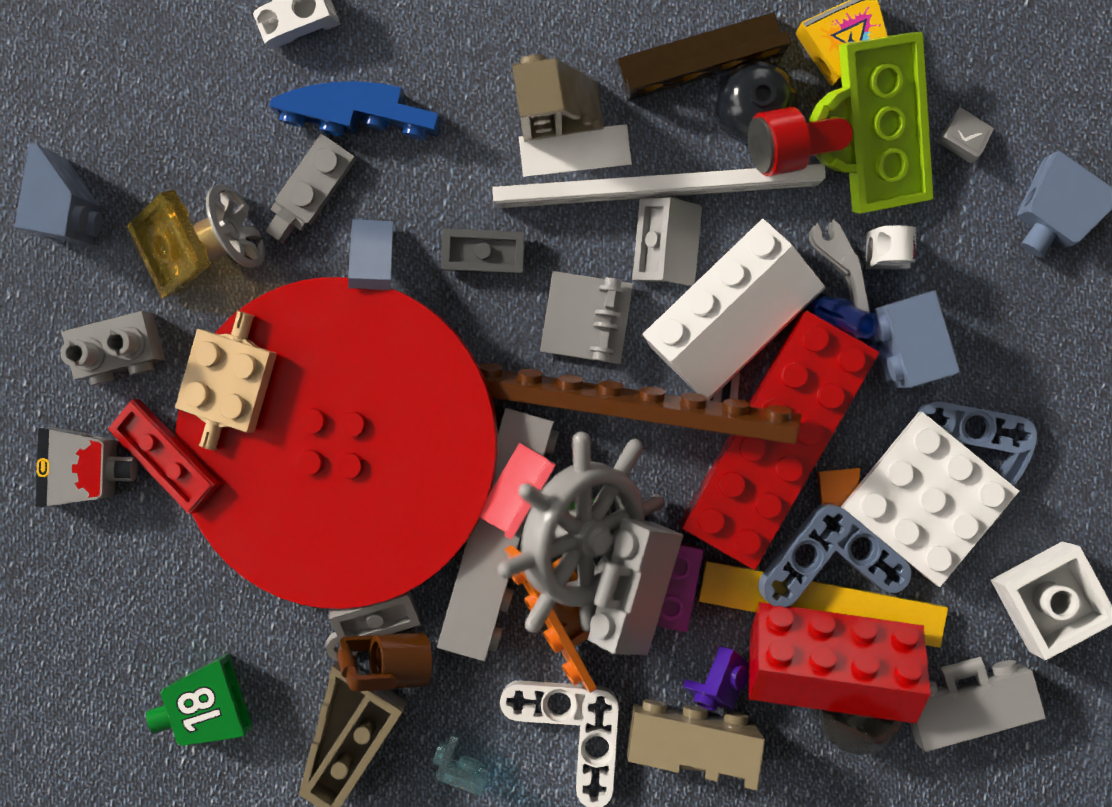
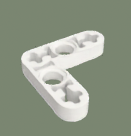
[500,680,619,807]

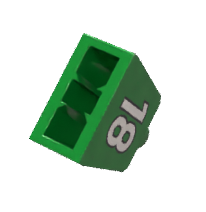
[146,654,253,746]

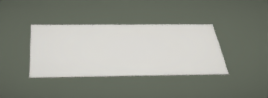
[519,124,632,177]

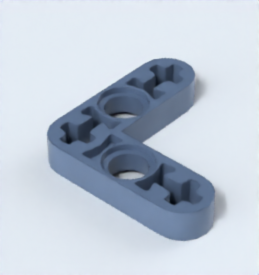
[758,503,911,607]

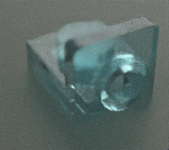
[432,732,489,796]

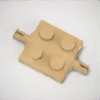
[175,311,277,450]

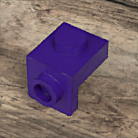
[683,646,749,711]

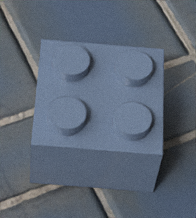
[868,291,960,388]

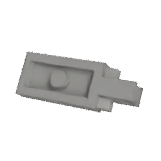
[266,133,356,243]

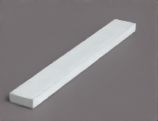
[493,164,826,209]

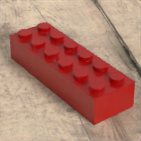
[678,311,880,570]

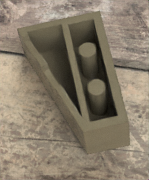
[512,54,604,142]
[299,661,408,807]
[626,699,764,790]

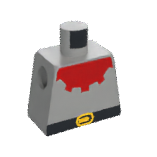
[35,427,138,507]

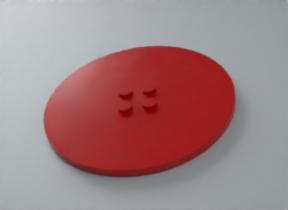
[176,277,498,609]

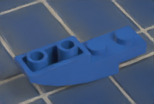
[269,81,442,140]

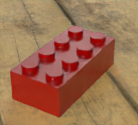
[749,602,931,724]

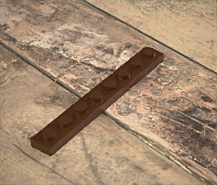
[479,363,802,444]

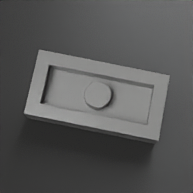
[632,197,702,286]

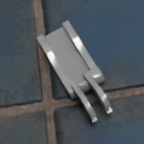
[809,220,873,339]

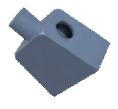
[1017,150,1112,257]

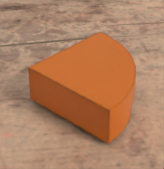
[817,467,860,507]

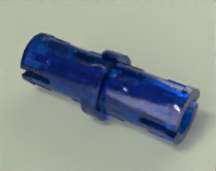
[803,293,878,339]

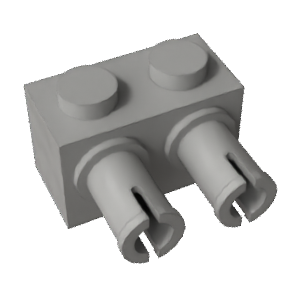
[60,311,165,386]

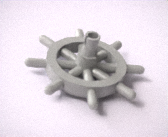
[497,432,665,633]

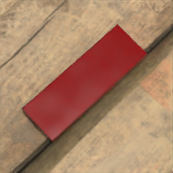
[108,399,221,514]

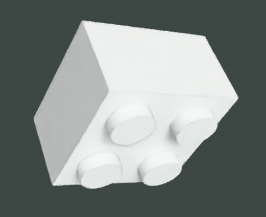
[991,541,1112,660]

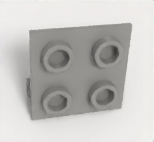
[540,271,633,364]

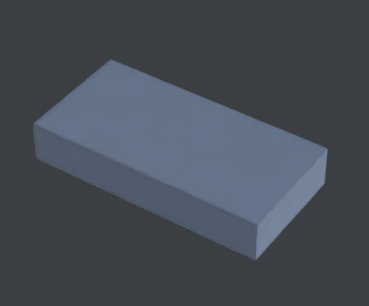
[348,219,393,290]

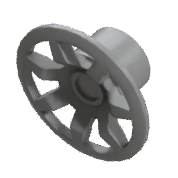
[193,184,265,269]

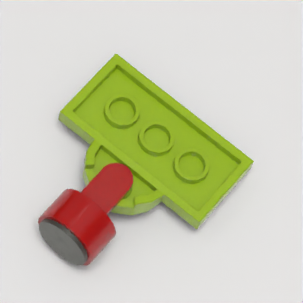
[748,32,933,214]

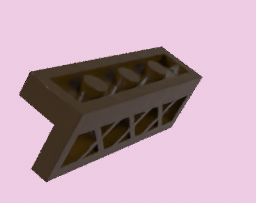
[617,12,791,101]

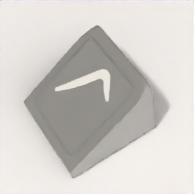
[937,107,994,164]

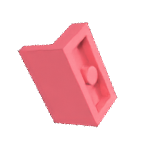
[480,443,556,540]

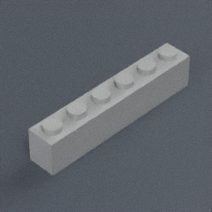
[437,408,559,661]

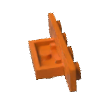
[504,545,597,693]

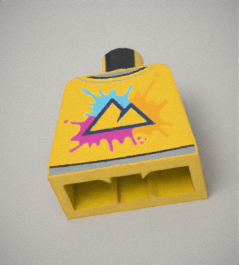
[795,0,887,86]

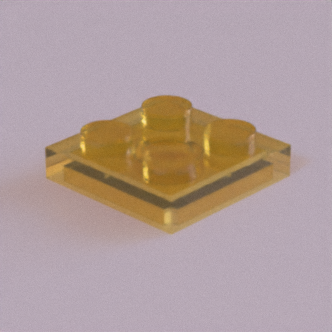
[127,189,211,299]

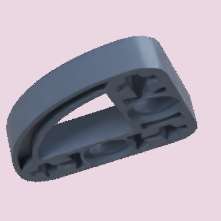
[915,402,1037,486]

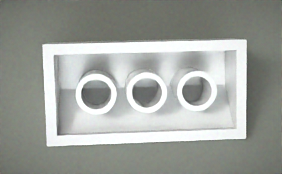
[642,219,825,400]

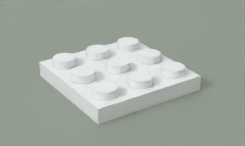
[841,412,1019,587]

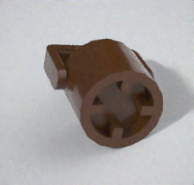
[336,633,432,692]

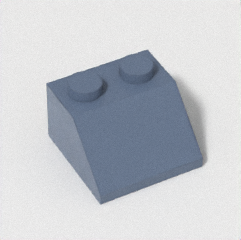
[14,143,102,246]

